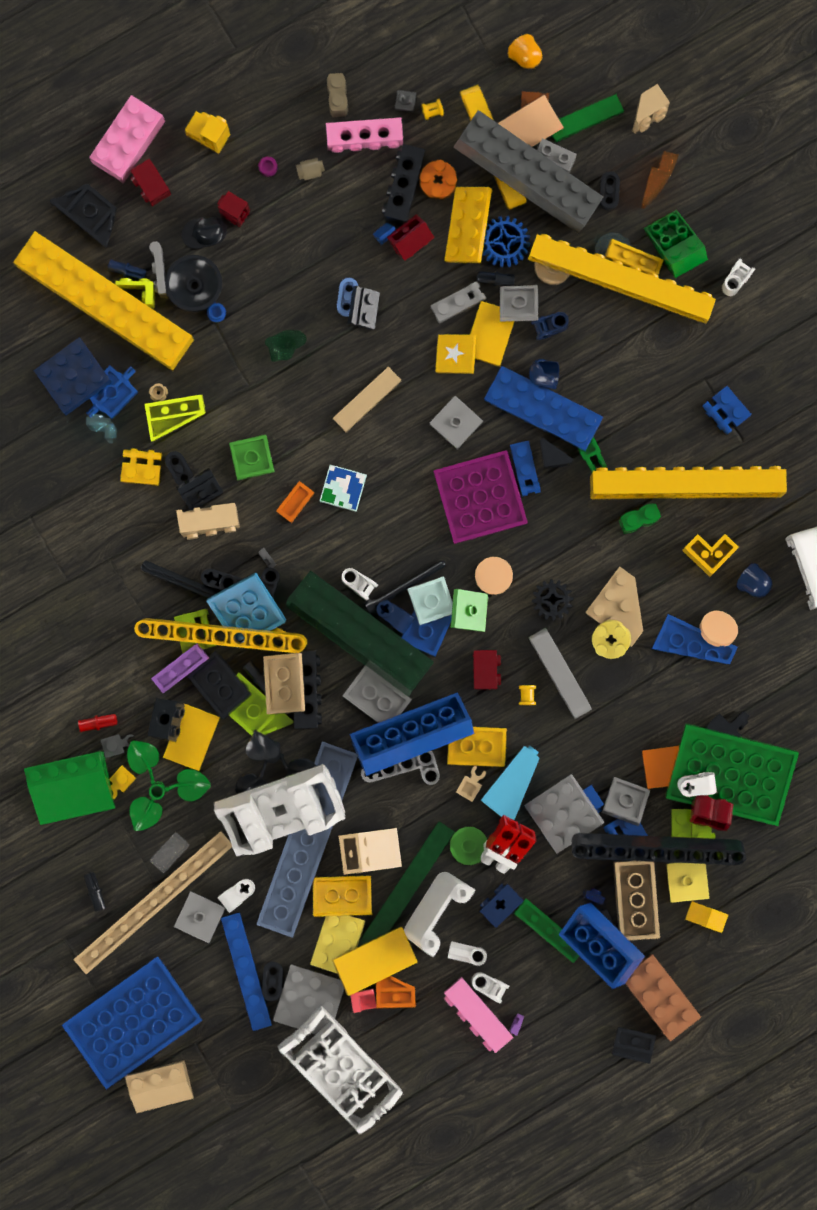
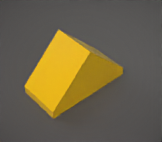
[685,901,728,933]

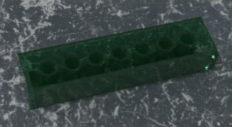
[285,570,434,697]

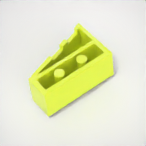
[145,395,206,442]

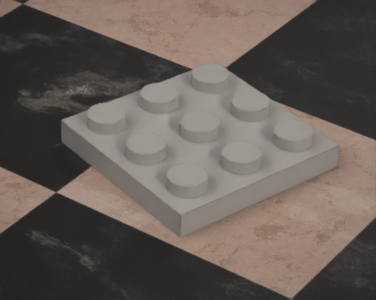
[524,774,604,854]
[273,964,344,1034]

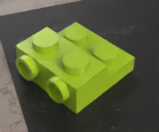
[671,809,715,839]

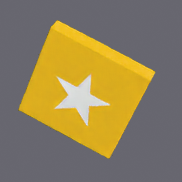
[435,335,476,374]

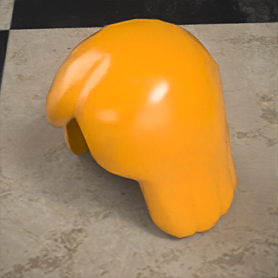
[508,34,542,69]

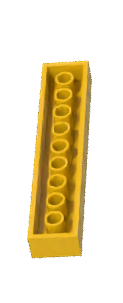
[14,231,194,371]
[590,466,787,499]

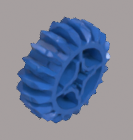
[482,216,530,268]

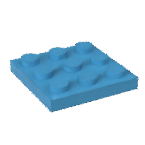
[207,573,286,648]

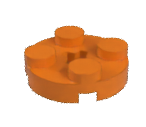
[420,160,457,199]

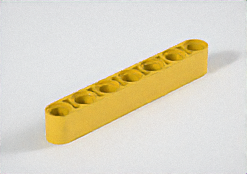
[460,85,527,210]

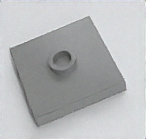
[500,285,538,322]
[429,396,483,449]
[602,777,650,826]
[174,891,226,943]

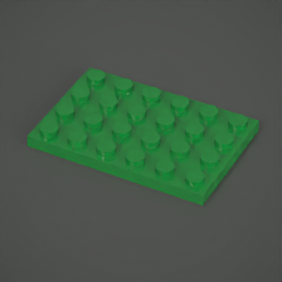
[665,723,799,826]

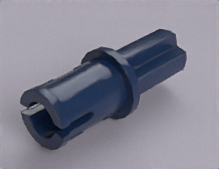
[108,259,146,280]

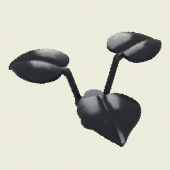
[235,730,317,794]

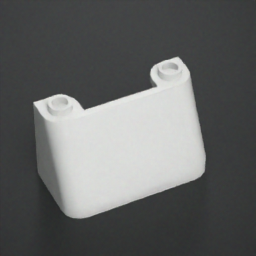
[785,527,817,610]
[404,872,475,957]

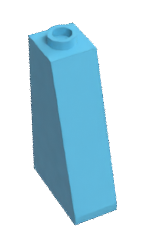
[481,745,539,820]

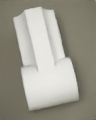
[448,941,487,966]

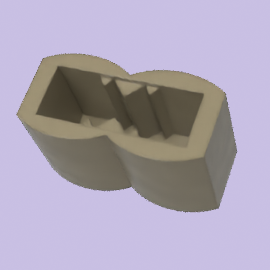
[327,73,348,117]

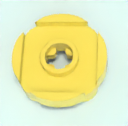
[592,620,631,659]

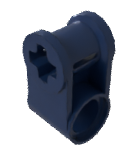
[531,312,569,340]
[377,601,415,634]

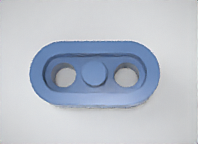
[337,278,358,317]

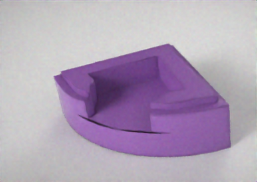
[510,1014,524,1035]

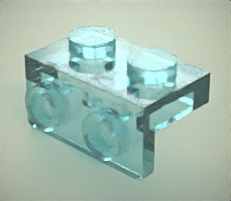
[86,414,117,443]

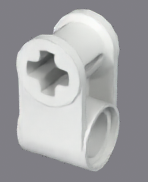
[722,259,755,296]
[341,568,378,601]
[677,772,717,797]
[218,879,255,913]
[471,972,510,1004]

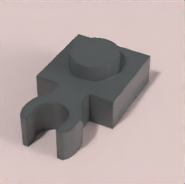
[101,734,135,758]

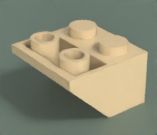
[633,84,670,133]

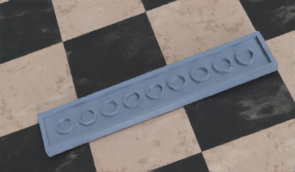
[256,742,358,938]

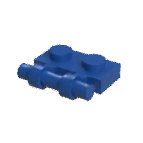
[702,386,752,435]

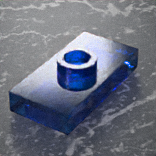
[582,888,605,905]

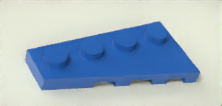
[652,614,738,665]

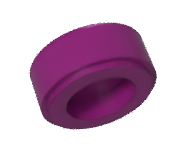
[258,157,277,177]

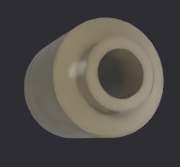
[296,158,325,180]

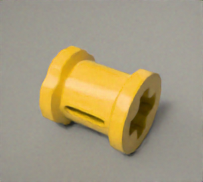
[421,99,444,120]
[519,685,536,705]

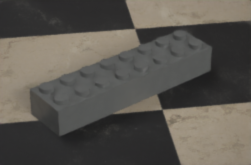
[454,110,603,233]

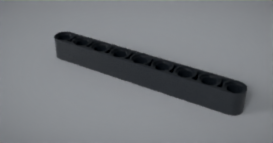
[571,833,746,865]

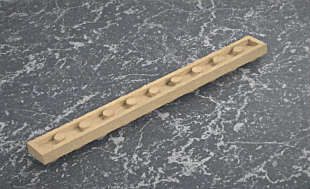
[74,831,232,974]

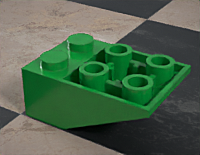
[644,210,708,278]

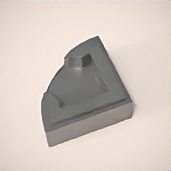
[259,548,276,568]

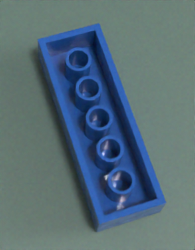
[350,692,474,776]

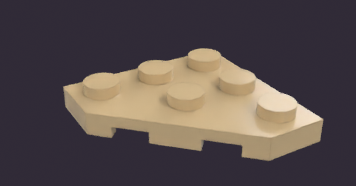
[585,567,643,647]

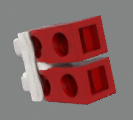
[481,815,536,874]

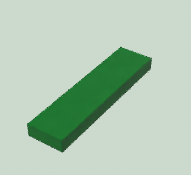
[552,94,624,142]
[514,898,579,963]

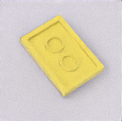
[310,916,365,974]

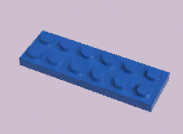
[484,366,603,452]

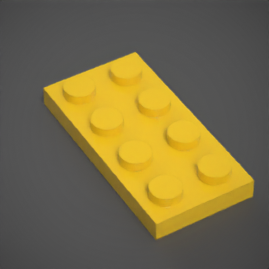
[445,187,492,263]

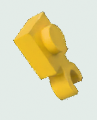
[109,765,137,799]

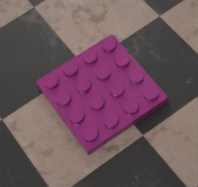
[433,450,528,544]

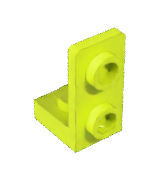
[115,278,155,308]

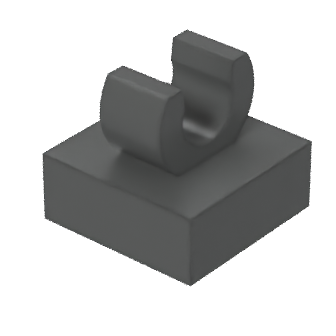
[395,90,416,113]

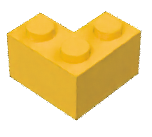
[185,111,230,153]
[682,534,739,577]

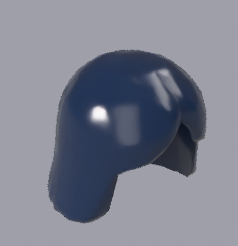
[529,359,560,389]
[737,563,773,597]

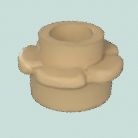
[149,383,168,402]

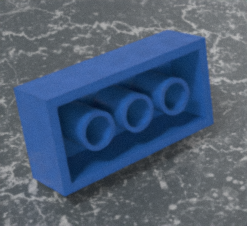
[559,902,645,989]

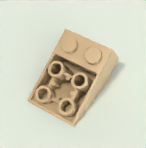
[339,828,402,875]

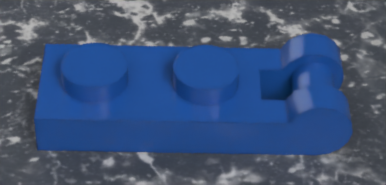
[510,441,541,497]

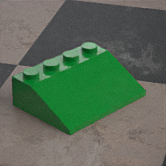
[24,752,115,825]

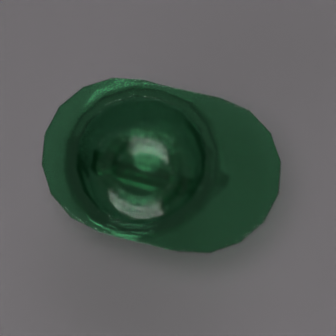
[265,330,307,362]

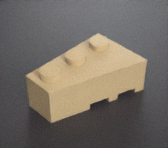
[176,503,240,540]

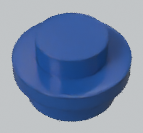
[207,303,226,322]

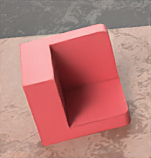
[350,988,376,1013]

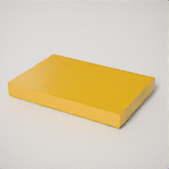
[470,301,514,367]
[163,704,220,771]
[447,727,507,767]
[313,876,372,917]

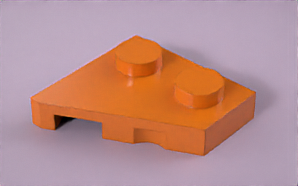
[376,976,416,1009]

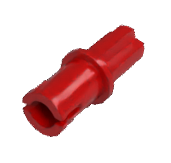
[78,714,118,732]

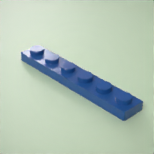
[221,912,272,1031]

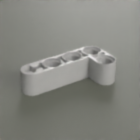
[361,751,440,785]

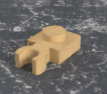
[456,766,486,802]

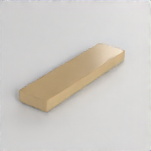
[333,367,401,432]

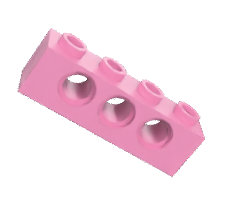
[326,118,403,153]

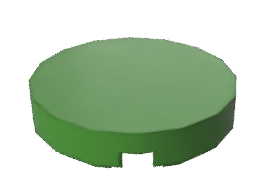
[450,827,487,865]

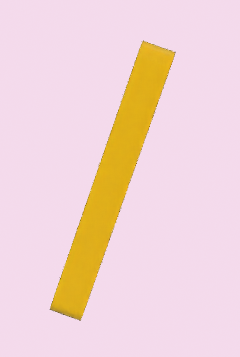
[134,618,307,653]

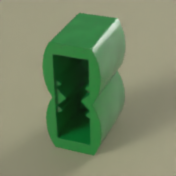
[619,504,661,534]

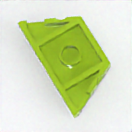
[229,673,294,735]

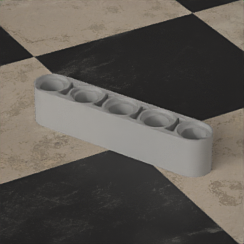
[528,628,592,719]

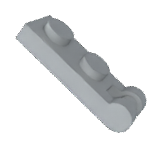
[149,241,168,298]
[431,282,486,323]

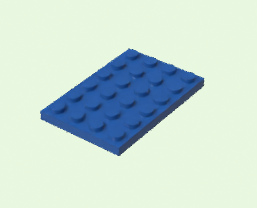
[62,956,203,1089]

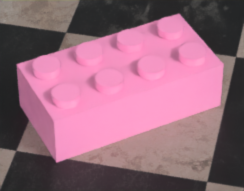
[89,95,165,183]

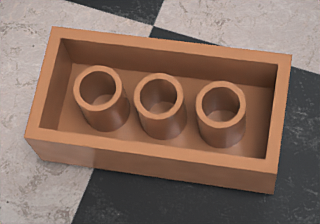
[625,953,701,1041]

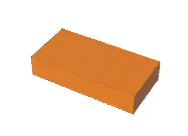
[276,481,315,523]

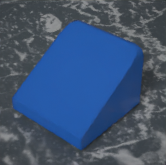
[373,223,395,244]

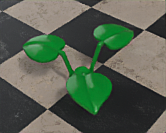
[127,740,211,831]

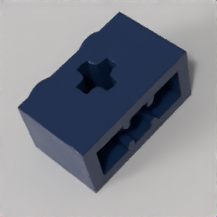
[479,884,524,928]

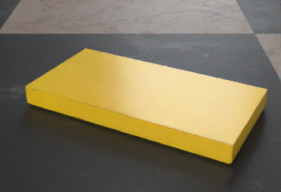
[332,927,417,996]

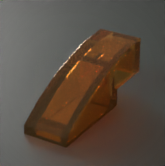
[641,151,678,209]

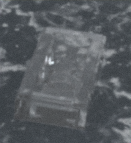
[149,832,190,874]

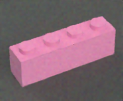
[444,977,513,1053]

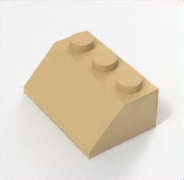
[125,1060,194,1113]

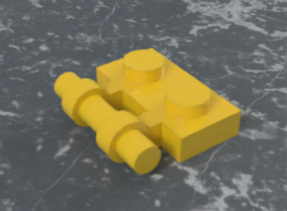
[120,448,162,486]

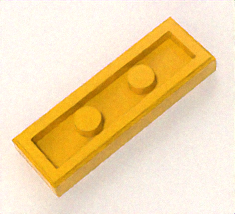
[605,239,663,275]

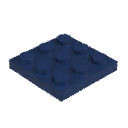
[34,337,112,415]

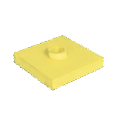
[666,863,709,903]

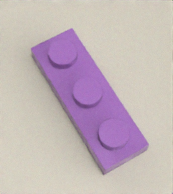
[151,643,209,693]

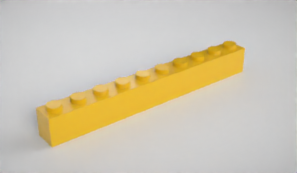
[528,234,716,324]

